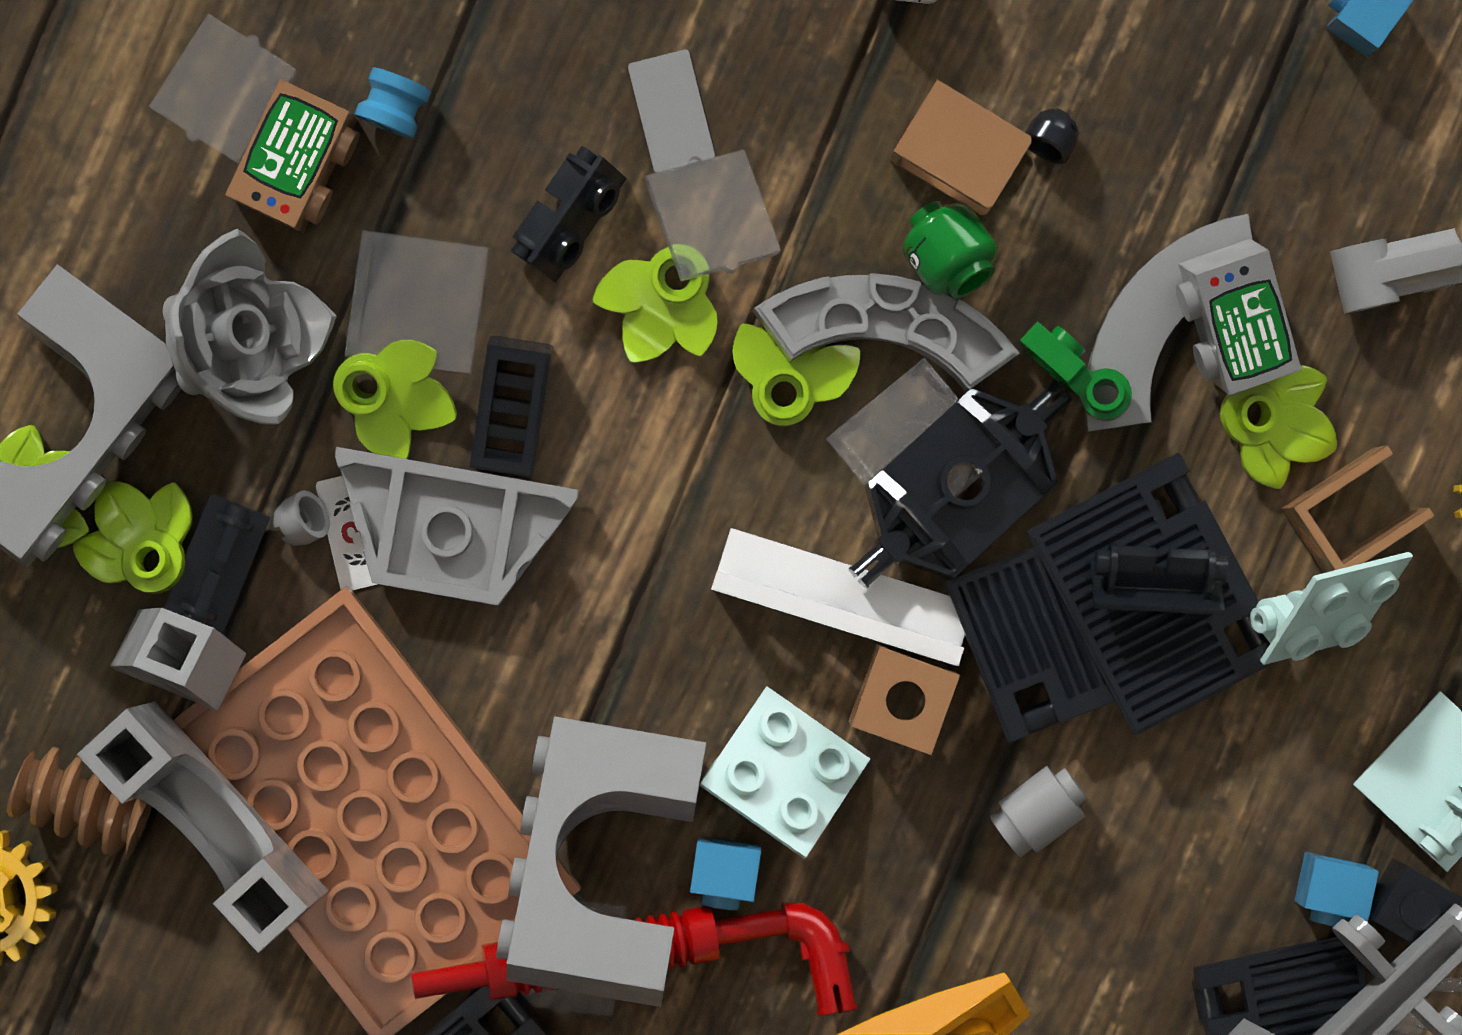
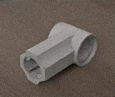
[1330,228,1462,314]

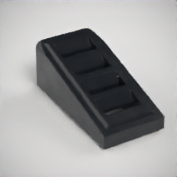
[470,336,553,477]

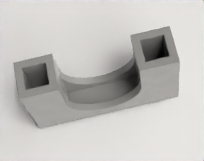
[0,264,181,568]
[77,701,329,953]
[496,716,706,1007]

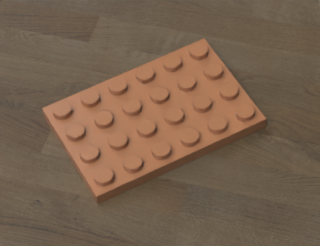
[173,586,582,1035]

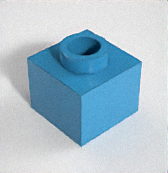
[1326,0,1413,58]
[690,836,761,910]
[1294,852,1379,927]

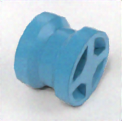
[354,67,432,139]

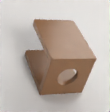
[890,79,1032,216]
[1281,445,1434,573]
[848,644,960,755]

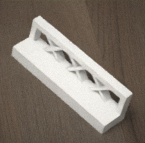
[711,528,965,666]

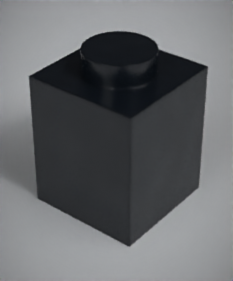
[1369,858,1462,943]

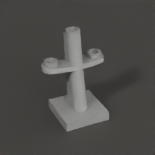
[1228,904,1462,1035]

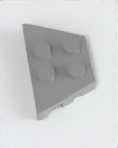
[335,447,580,605]

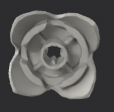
[163,229,337,425]

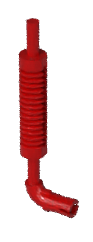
[411,902,858,1017]

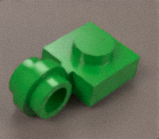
[1020,321,1132,421]

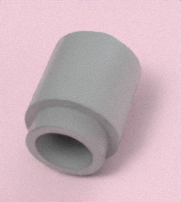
[990,766,1088,858]

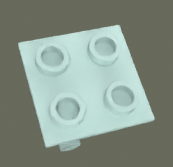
[1250,552,1413,665]
[699,686,870,859]
[1353,691,1462,872]

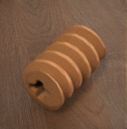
[6,746,152,860]

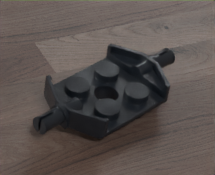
[848,381,1072,589]

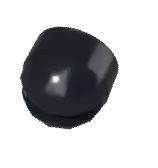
[1025,108,1079,164]

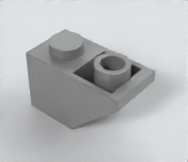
[110,608,246,711]

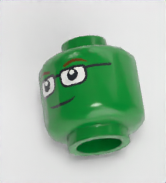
[903,201,998,299]

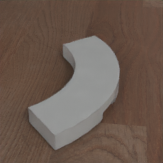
[1084,214,1252,432]
[752,273,1019,393]

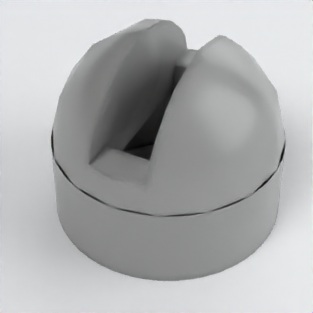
[273,490,330,546]

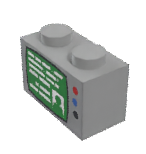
[1176,239,1302,395]

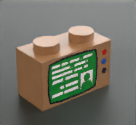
[225,79,360,234]

